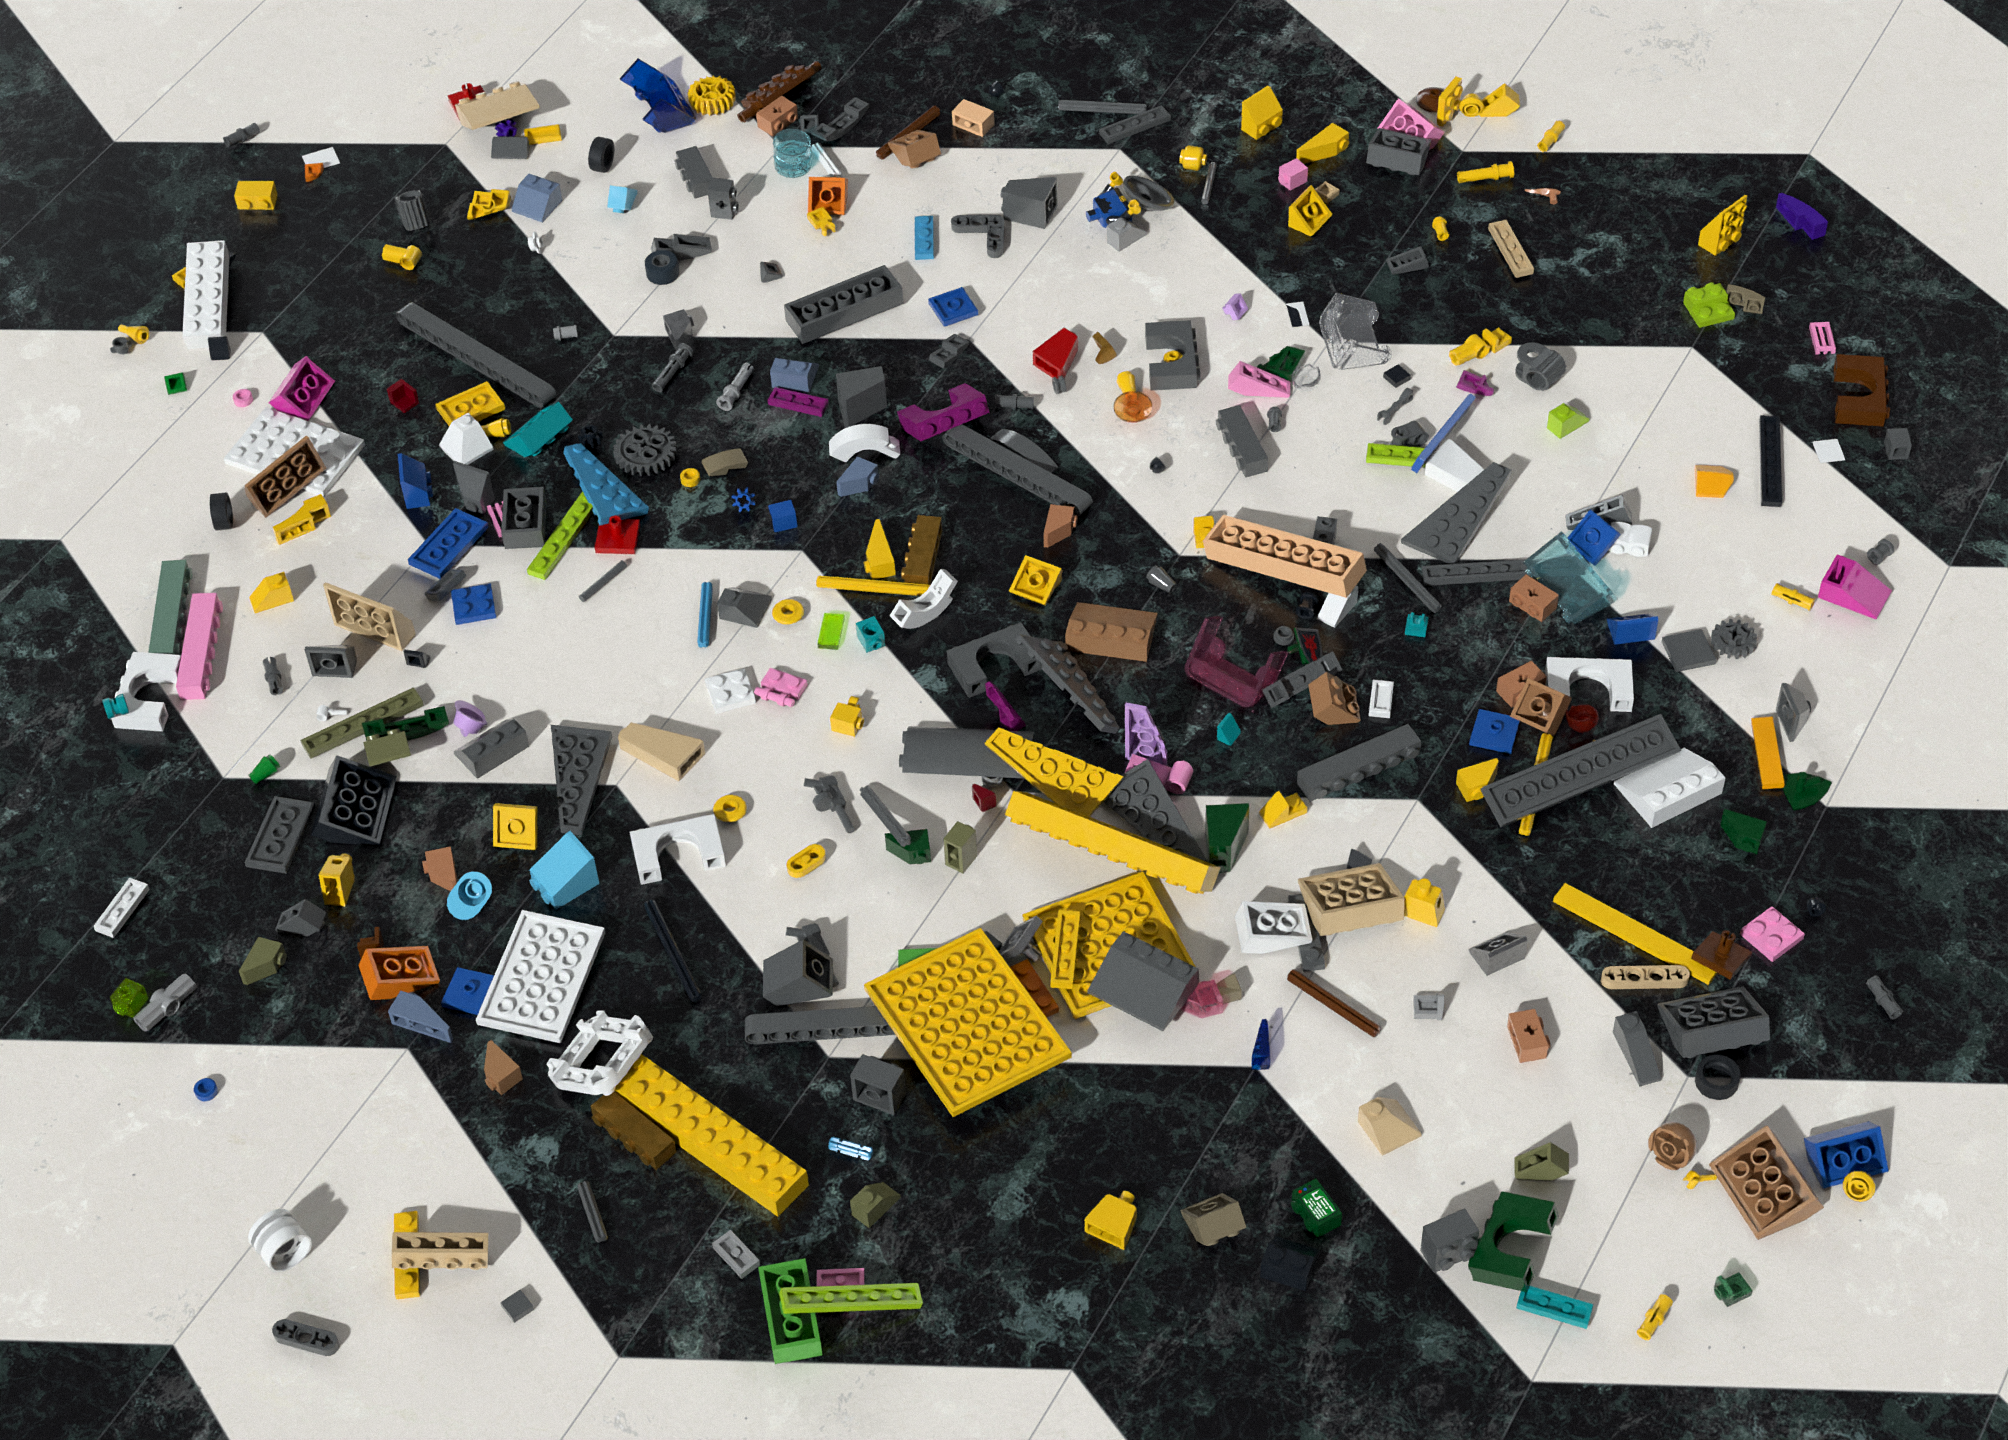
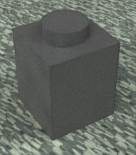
[1884,428,1912,460]

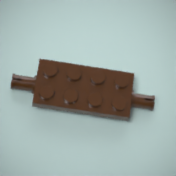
[737,61,822,123]

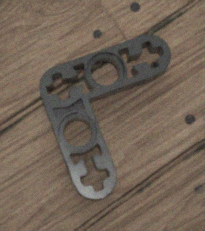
[951,215,1005,258]

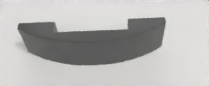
[811,98,869,141]
[989,429,1058,474]
[1262,651,1342,708]

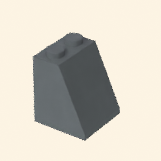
[1001,177,1058,229]
[836,366,890,428]
[763,940,833,1006]

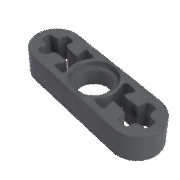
[272,1319,339,1356]

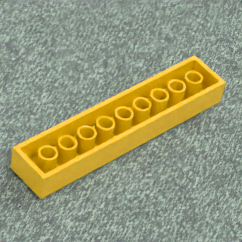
[1005,791,1221,894]
[614,1054,809,1217]

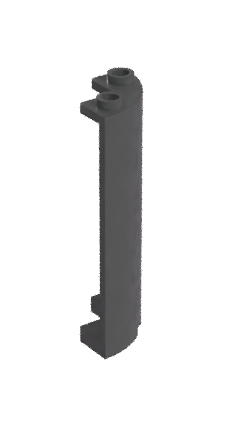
[899,726,1034,778]

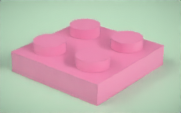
[1740,906,1805,962]

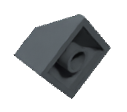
[453,461,495,515]
[717,587,772,628]
[304,645,357,678]
[1776,683,1811,742]

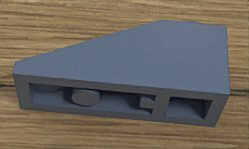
[388,990,453,1043]

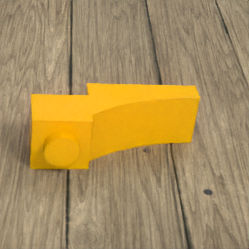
[272,494,331,545]

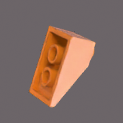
[359,946,440,1000]

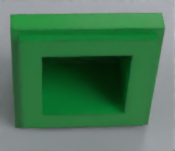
[164,372,187,395]

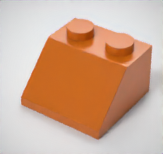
[808,177,848,215]

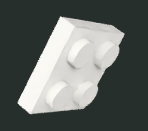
[705,668,756,714]

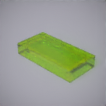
[817,613,845,650]

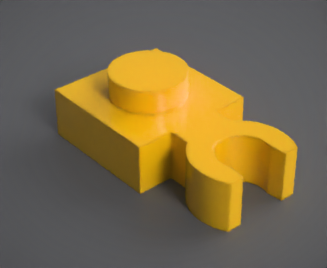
[807,207,836,236]

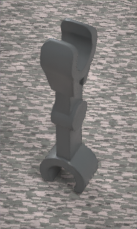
[1377,388,1413,425]

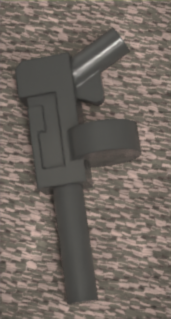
[803,776,855,834]
[785,923,839,987]

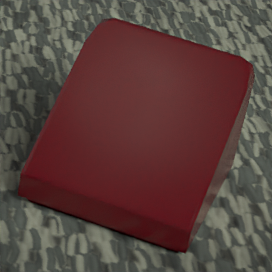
[972,784,996,812]

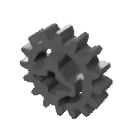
[1711,619,1757,659]

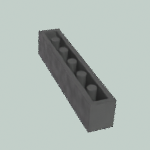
[1297,724,1421,802]

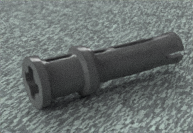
[652,343,693,392]

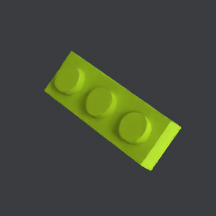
[1366,443,1426,468]

